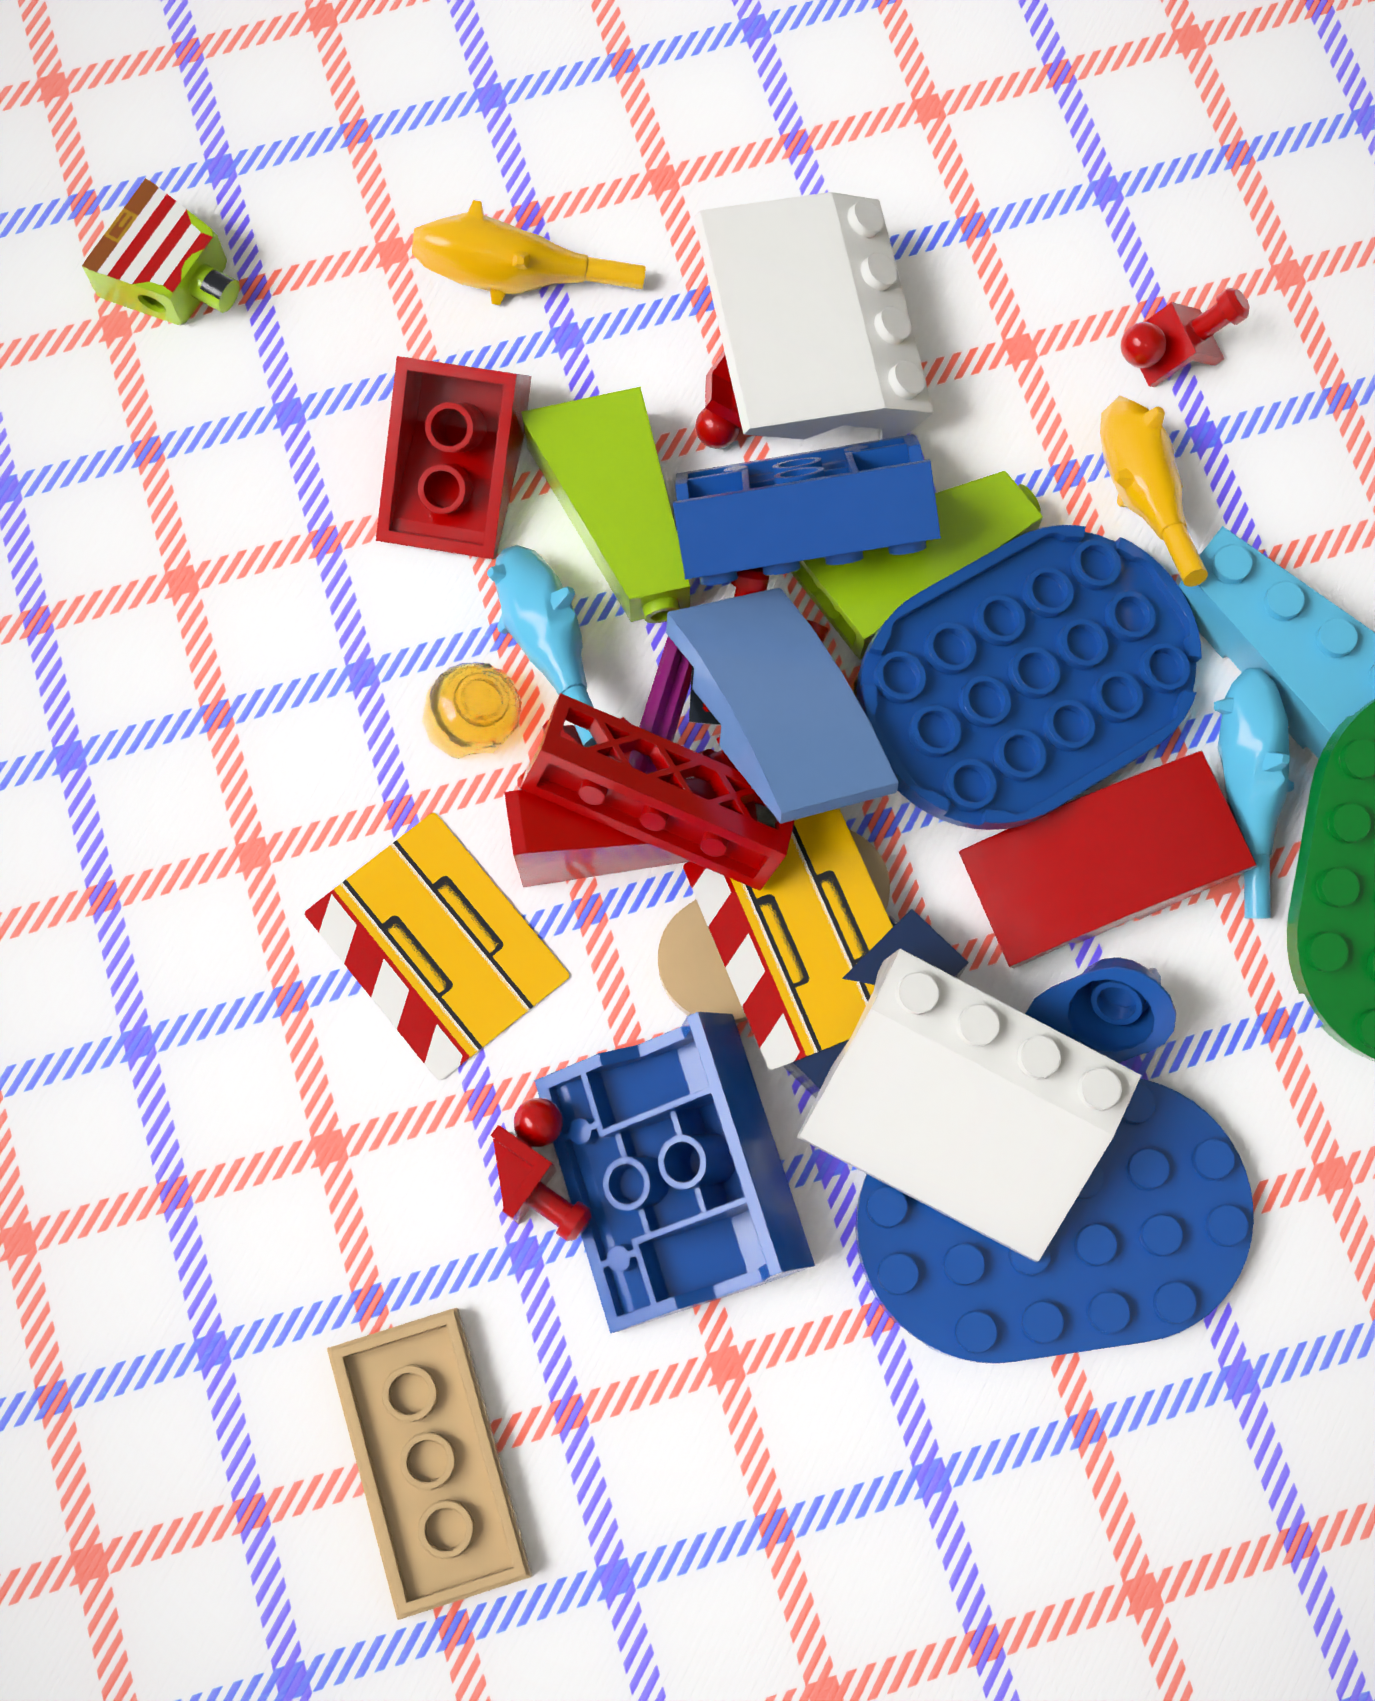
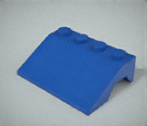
[673,434,941,585]
[534,1012,815,1334]

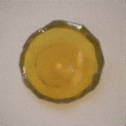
[422,662,522,759]

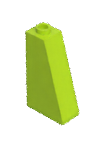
[521,386,690,624]
[791,471,1043,660]

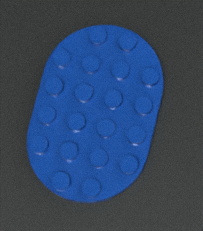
[857,525,1202,830]
[855,1079,1254,1364]

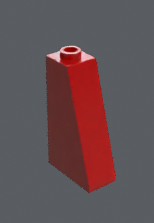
[504,778,758,888]

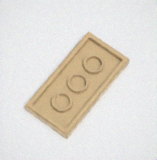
[327,1307,533,1621]

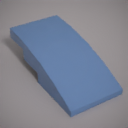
[666,587,898,824]

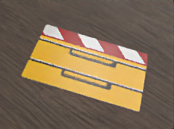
[683,808,893,1070]
[304,813,569,1081]

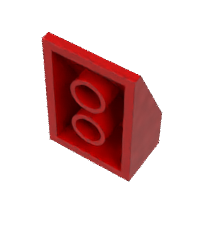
[375,356,532,559]

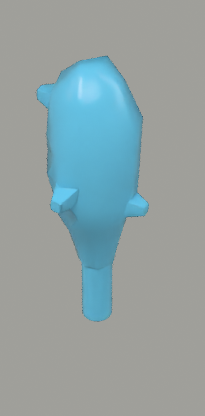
[487,545,597,747]
[1214,668,1294,919]

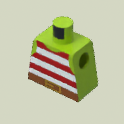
[81,178,240,325]

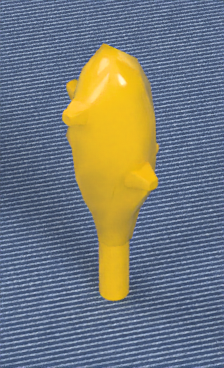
[412,200,646,305]
[1100,395,1208,587]

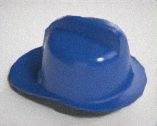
[1025,957,1177,1063]

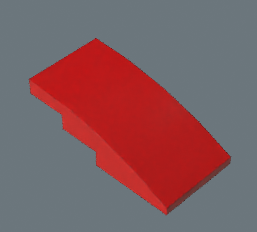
[958,750,1258,969]

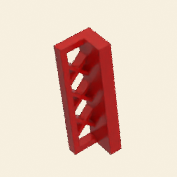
[520,693,795,891]

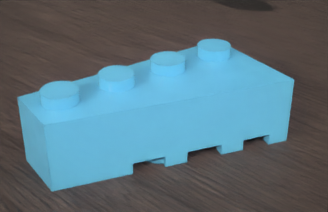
[1178,526,1375,760]

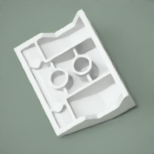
[694,192,934,440]
[797,949,1141,1262]

